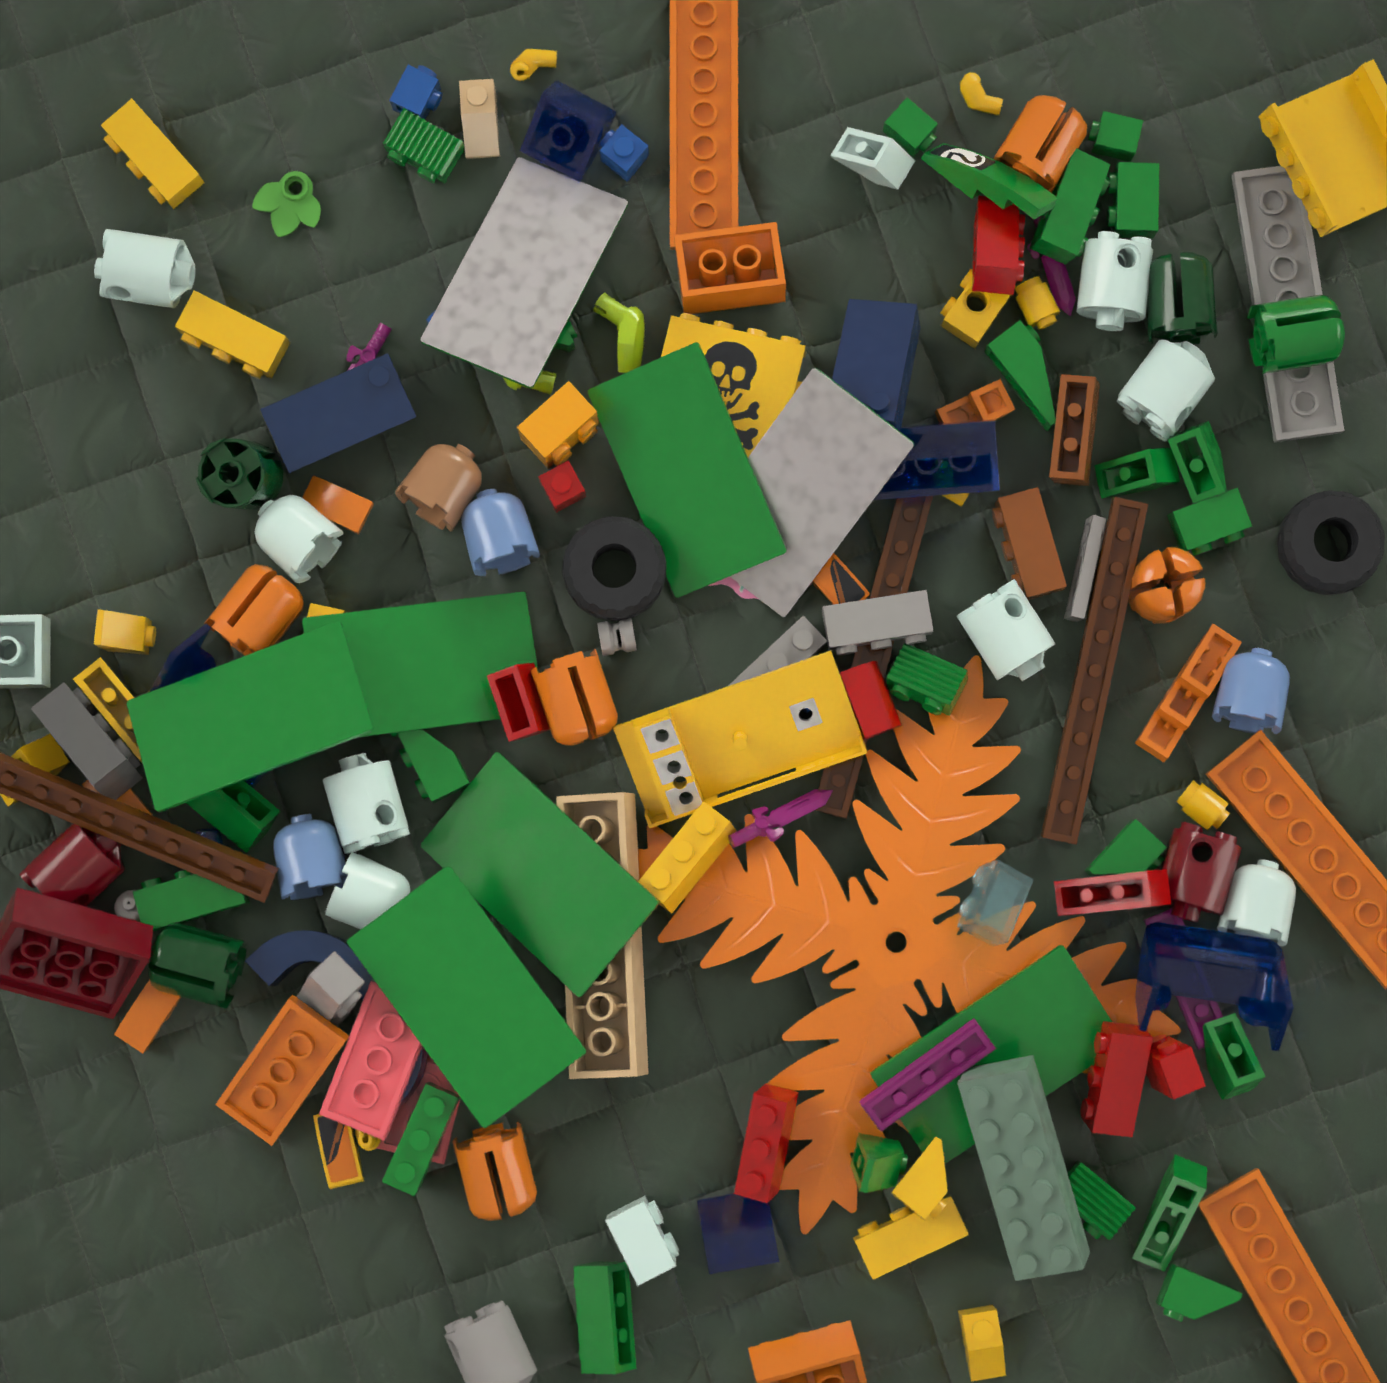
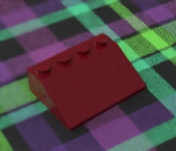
[0,888,153,1019]

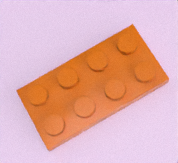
[215,995,349,1146]

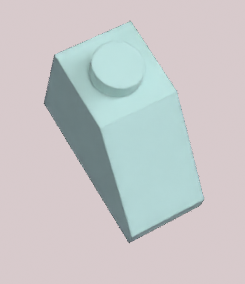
[830,127,915,190]

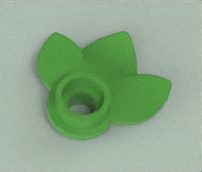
[252,171,321,237]

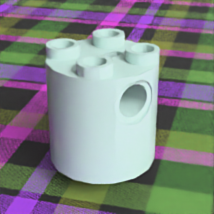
[94,229,195,308]
[1076,231,1153,331]
[1117,339,1215,442]
[956,579,1055,681]
[323,753,410,854]

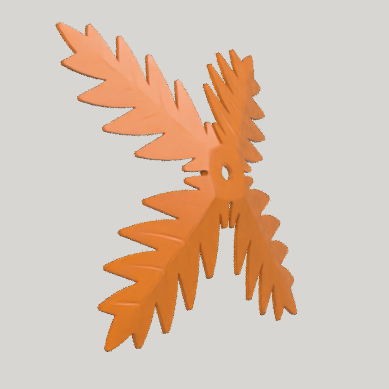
[638,655,1181,1234]

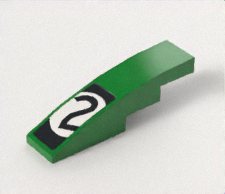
[921,143,1058,220]

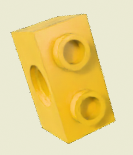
[940,269,1016,349]

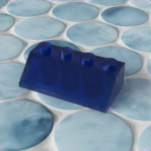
[874,419,1000,500]

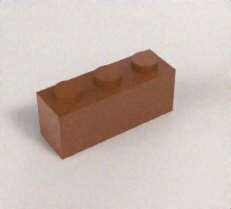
[1049,374,1100,486]
[992,487,1067,600]

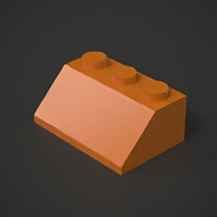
[674,222,786,314]
[748,1320,867,1383]

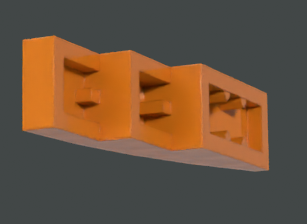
[1135,624,1242,763]

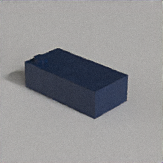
[832,299,921,431]
[260,353,417,473]

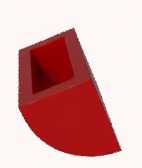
[840,660,902,740]
[487,663,550,742]

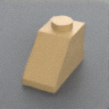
[459,79,500,159]

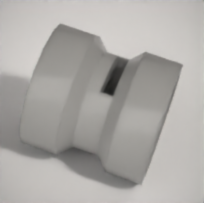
[597,618,637,656]

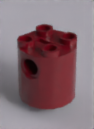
[1162,822,1242,923]
[20,824,125,907]

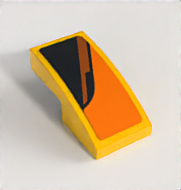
[313,1114,364,1189]

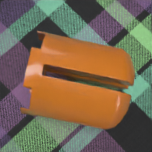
[994,95,1087,193]
[1128,547,1206,624]
[204,564,304,656]
[530,649,618,746]
[452,1122,537,1221]

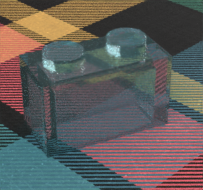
[957,860,1033,946]

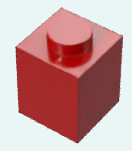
[538,460,586,513]

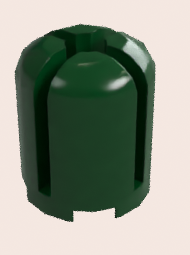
[1147,252,1218,345]
[196,438,283,510]
[148,923,247,1009]

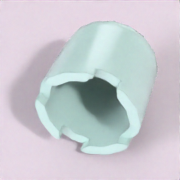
[254,495,343,583]
[325,852,410,929]
[1217,859,1296,946]

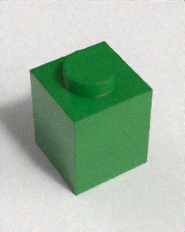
[882,97,938,157]
[1088,111,1143,162]

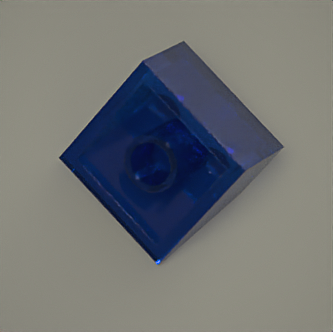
[520,80,617,182]
[697,1194,779,1274]

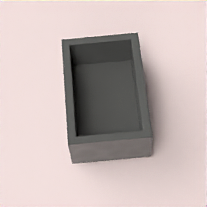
[30,682,143,800]

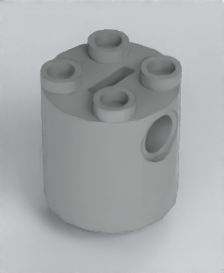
[444,1300,537,1383]

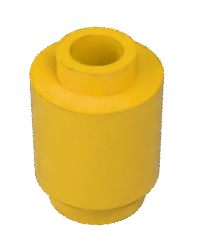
[1015,276,1060,330]
[1176,780,1230,830]

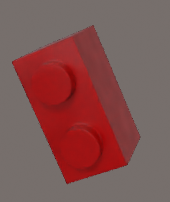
[1146,1035,1206,1099]

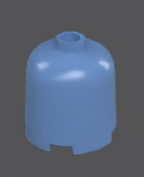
[461,489,540,576]
[1212,648,1290,734]
[273,814,348,900]

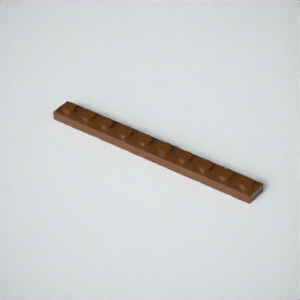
[814,477,936,819]
[1041,497,1148,845]
[0,752,279,903]

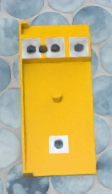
[613,650,867,829]

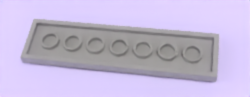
[1232,166,1344,442]

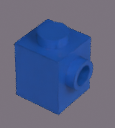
[389,64,443,119]
[599,124,649,182]

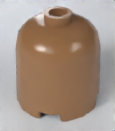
[395,444,482,532]

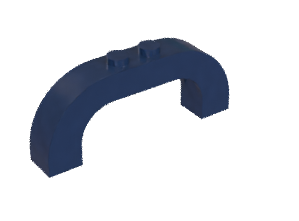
[245,930,428,1108]

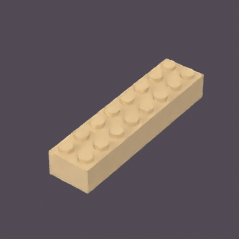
[556,792,649,1079]

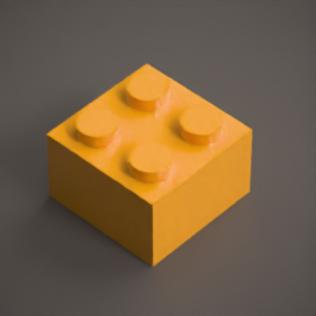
[517,381,599,469]

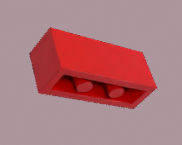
[972,196,1025,295]
[1054,869,1171,916]
[1081,1021,1153,1137]
[734,1083,799,1203]

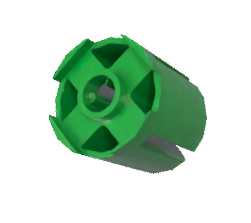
[1247,295,1345,374]

